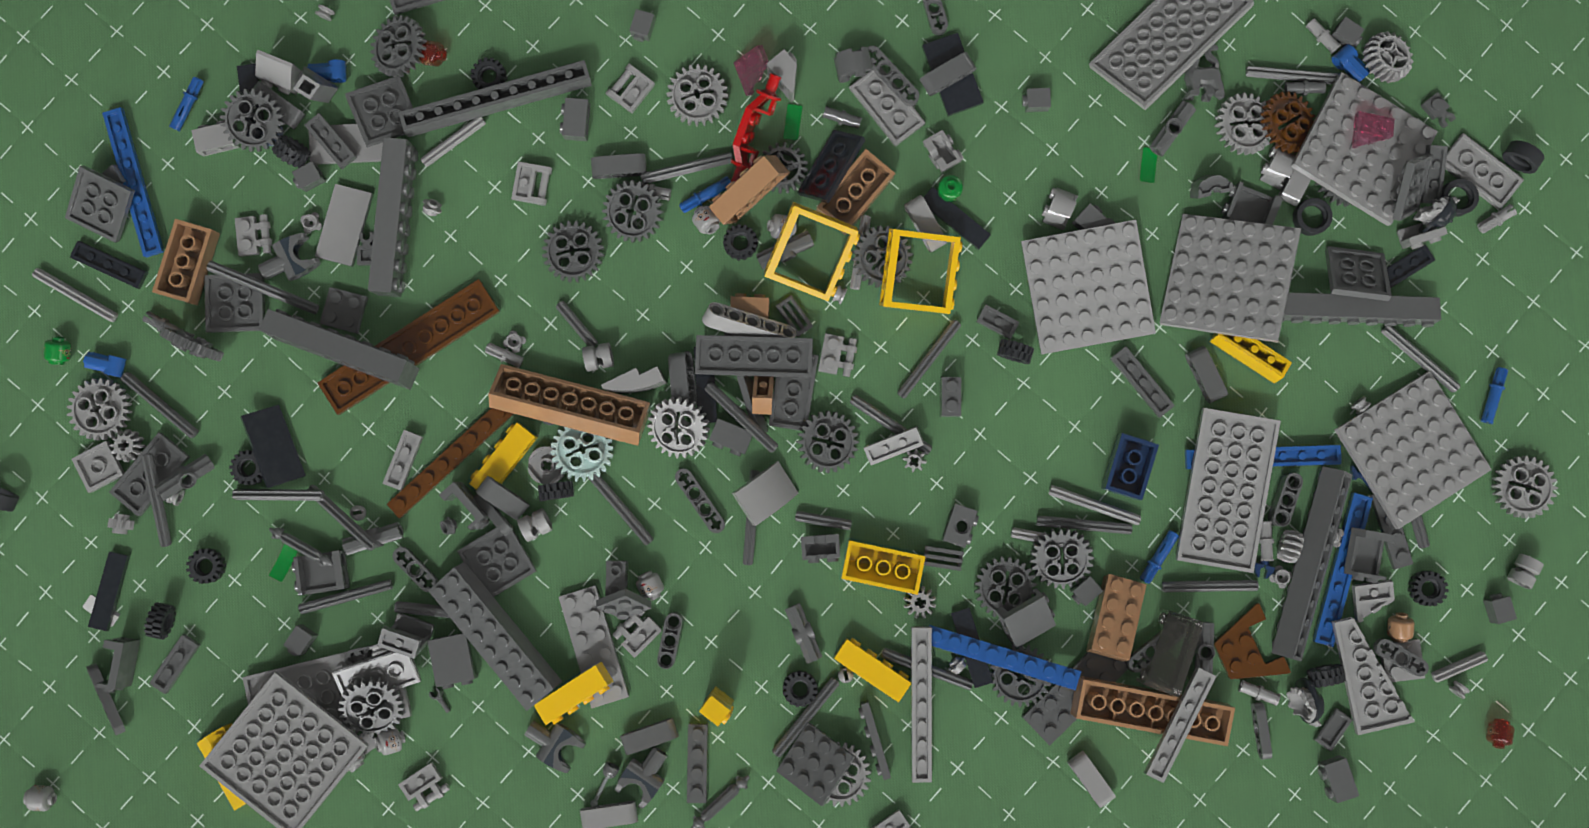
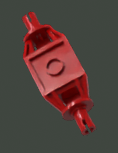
[730,73,782,182]

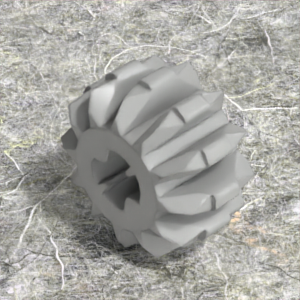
[109,429,146,462]
[1276,530,1304,563]
[903,586,936,619]

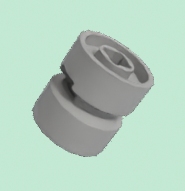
[582,342,614,372]
[517,508,553,542]
[1507,554,1544,589]

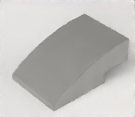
[601,367,667,393]
[732,461,798,526]

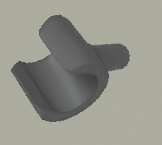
[429,688,451,713]

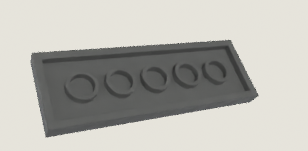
[695,335,813,378]
[1022,652,1128,746]

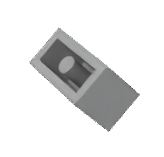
[191,120,240,157]

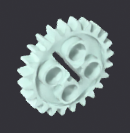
[550,427,613,482]

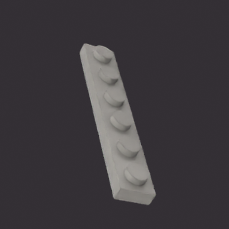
[1144,666,1216,783]

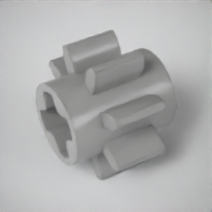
[903,448,927,472]
[107,514,135,534]

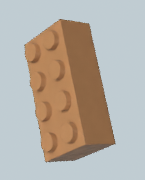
[816,149,895,236]
[709,155,790,225]
[152,219,220,306]
[1086,574,1147,662]

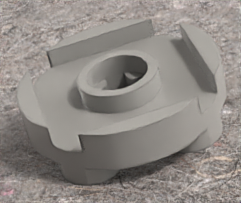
[528,447,565,484]

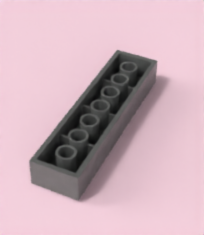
[368,137,418,297]
[259,309,419,390]
[428,562,562,711]

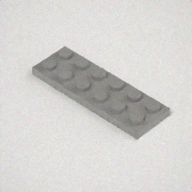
[559,585,629,708]

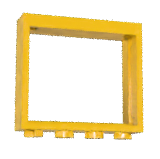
[764,202,860,301]
[879,228,962,314]

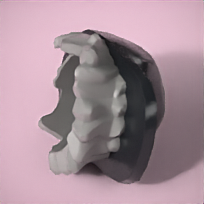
[1414,196,1460,234]
[1286,678,1325,727]

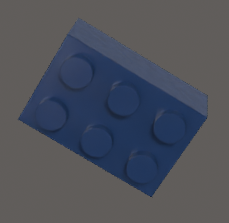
[1101,433,1159,500]

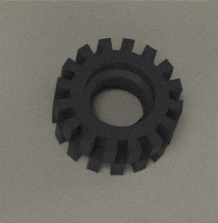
[471,57,507,90]
[272,135,311,168]
[723,224,758,261]
[997,339,1034,364]
[229,450,263,485]
[538,481,574,501]
[186,548,226,584]
[1408,571,1449,606]
[144,602,176,640]
[1307,664,1346,688]
[783,670,818,707]

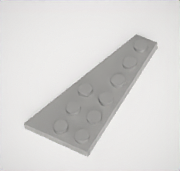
[1332,617,1415,735]

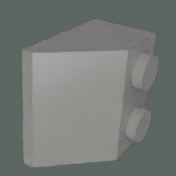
[767,49,797,103]
[255,50,301,95]

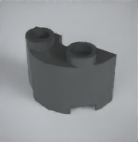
[834,47,872,83]
[1190,175,1235,199]
[801,534,840,563]

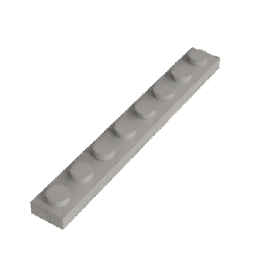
[911,626,932,783]

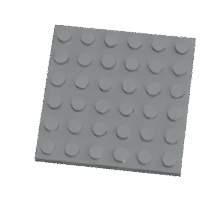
[1291,72,1438,226]
[1159,214,1301,343]
[1021,220,1156,354]
[1334,371,1492,529]
[199,672,369,828]

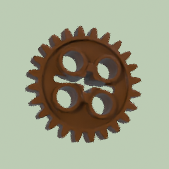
[1260,91,1316,153]

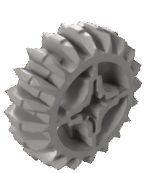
[1362,31,1414,83]

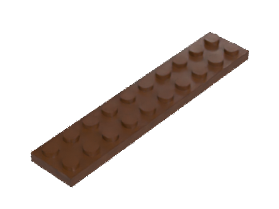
[317,279,500,415]

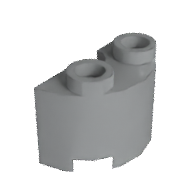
[923,130,963,173]
[1259,146,1296,190]
[1042,187,1078,230]

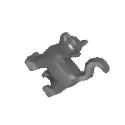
[1184,45,1225,102]

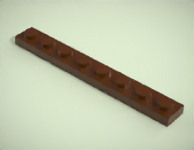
[386,408,514,518]

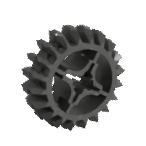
[762,142,808,194]

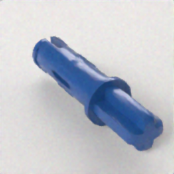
[169,77,204,132]
[679,176,731,213]
[1480,367,1508,424]
[1140,530,1179,584]

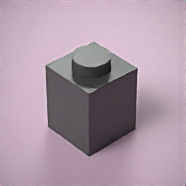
[629,9,656,42]
[1331,17,1365,47]
[1022,88,1051,112]
[292,161,326,192]
[1070,575,1103,606]
[1483,593,1517,624]
[283,624,318,656]

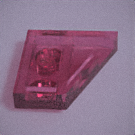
[734,45,769,96]
[1352,111,1395,149]

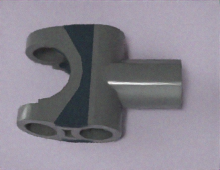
[258,233,321,281]
[524,720,586,773]
[615,746,668,809]

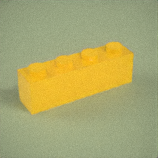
[1209,333,1292,383]
[469,423,538,490]
[834,638,911,703]
[534,662,614,725]
[699,686,734,726]

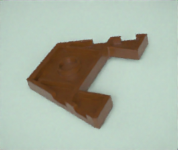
[1214,603,1291,679]

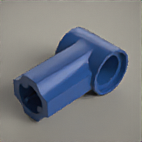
[1331,44,1370,82]
[307,60,347,83]
[83,352,127,378]

